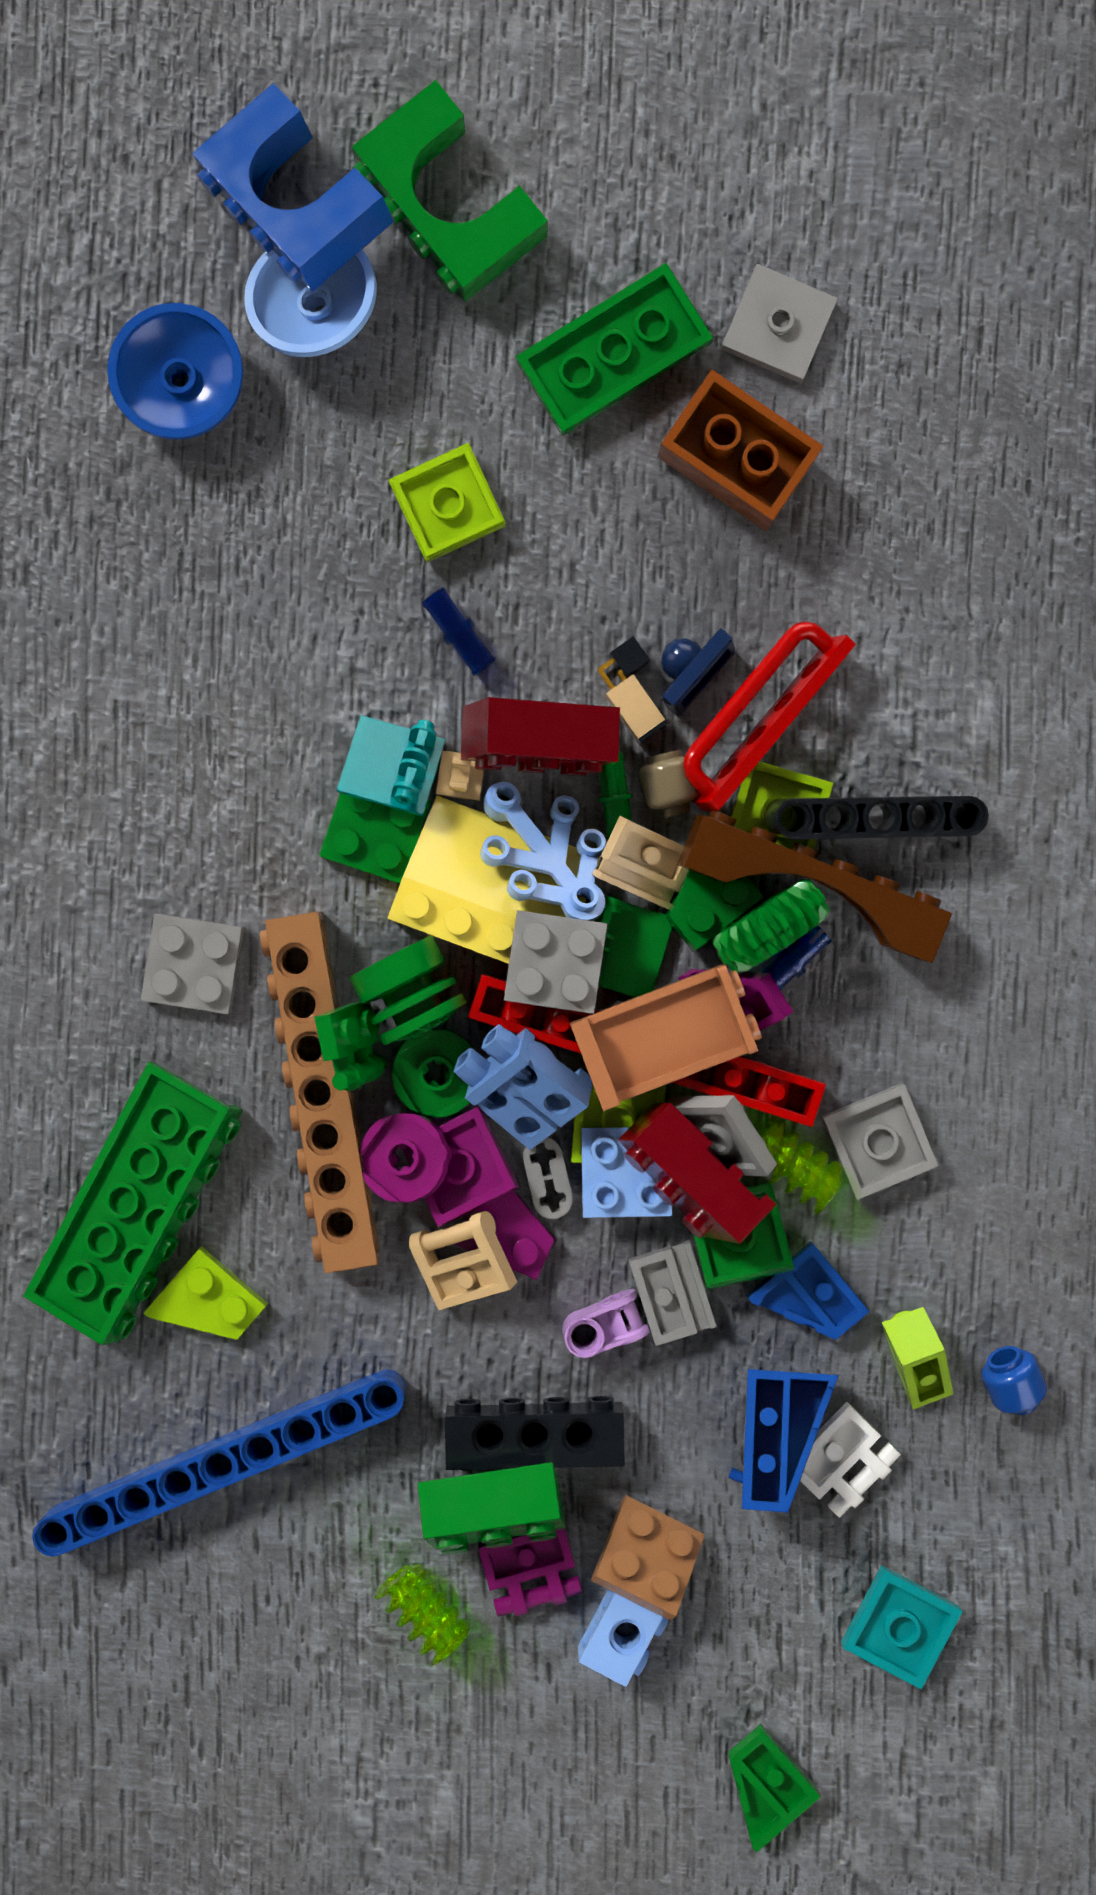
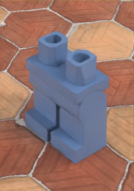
[454,1024,593,1150]

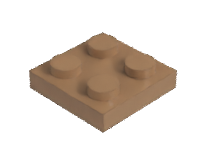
[591,1495,705,1621]

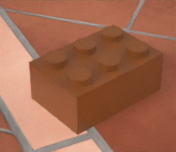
[658,369,823,532]

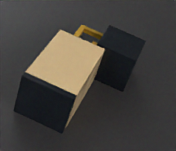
[597,636,668,745]

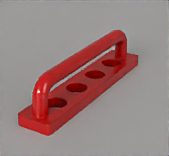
[683,621,856,812]

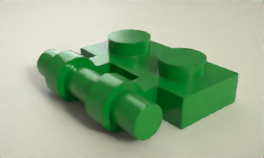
[314,1000,387,1091]

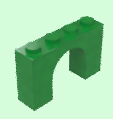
[351,80,548,302]

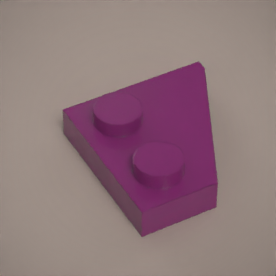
[456,1190,554,1280]

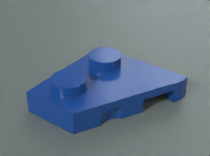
[746,1241,870,1340]

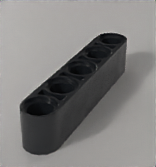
[764,796,989,840]

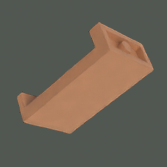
[570,965,762,1111]

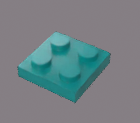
[841,1565,963,1690]

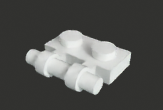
[800,1402,901,1518]

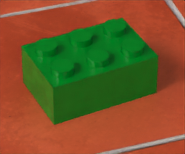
[417,1462,566,1555]

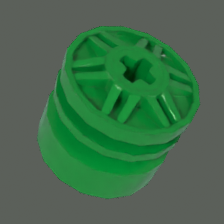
[349,935,467,1046]

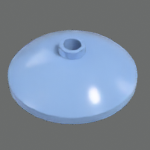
[244,249,377,357]

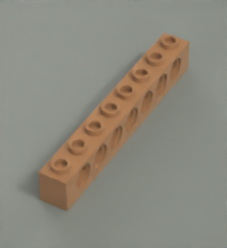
[260,911,381,1274]

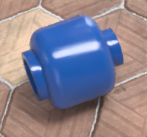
[981,1346,1047,1415]

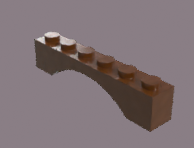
[677,811,952,963]

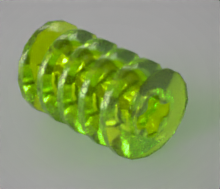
[760,1120,844,1214]
[373,1564,470,1666]

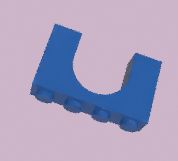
[192,83,394,292]

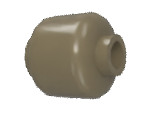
[639,749,700,817]

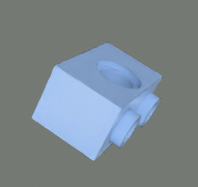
[578,1590,669,1687]

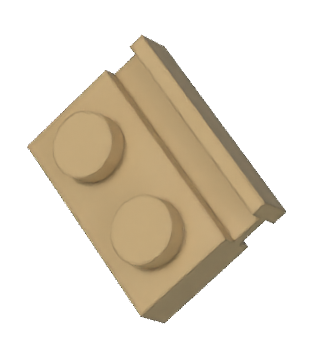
[592,816,689,910]

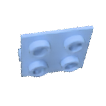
[581,1127,672,1218]

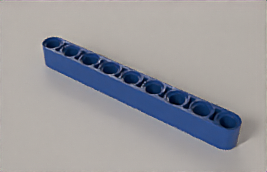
[32,1369,407,1557]

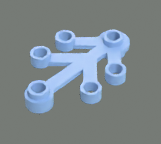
[480,782,606,921]

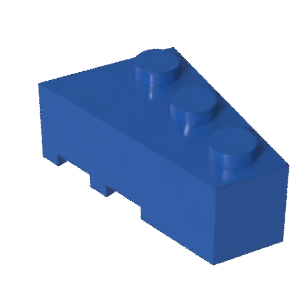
[742,1369,839,1513]

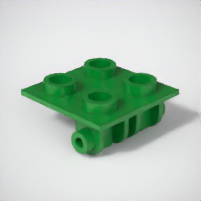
[587,895,672,997]

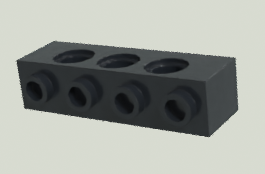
[445,1396,625,1470]

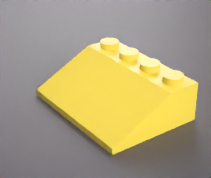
[387,796,601,964]

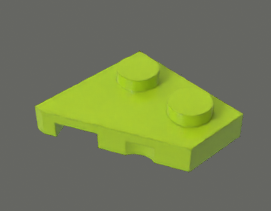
[143,1246,268,1340]

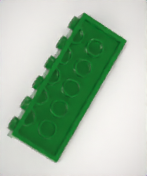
[23,1062,243,1345]

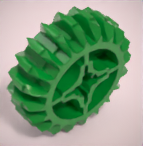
[713,879,830,973]

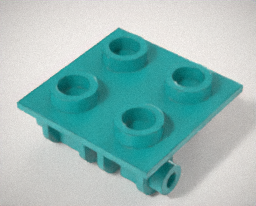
[336,715,446,816]

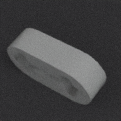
[523,1136,572,1219]

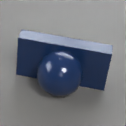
[661,628,735,716]

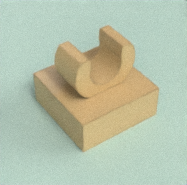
[436,750,485,801]

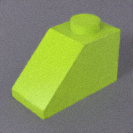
[882,1307,954,1410]

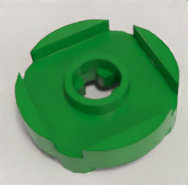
[392,1029,475,1117]

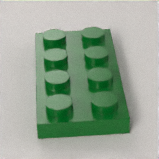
[515,262,713,436]

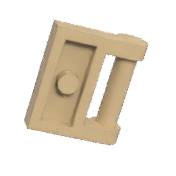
[409,1211,517,1310]

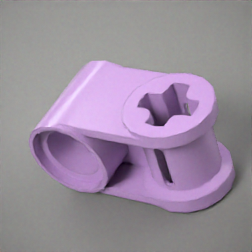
[562,1289,650,1358]

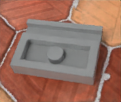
[628,1240,717,1346]

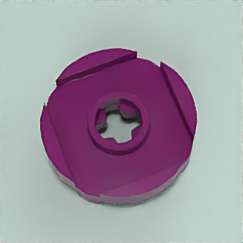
[360,1113,452,1202]

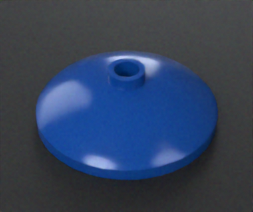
[107,303,244,440]

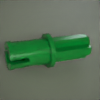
[598,752,633,841]

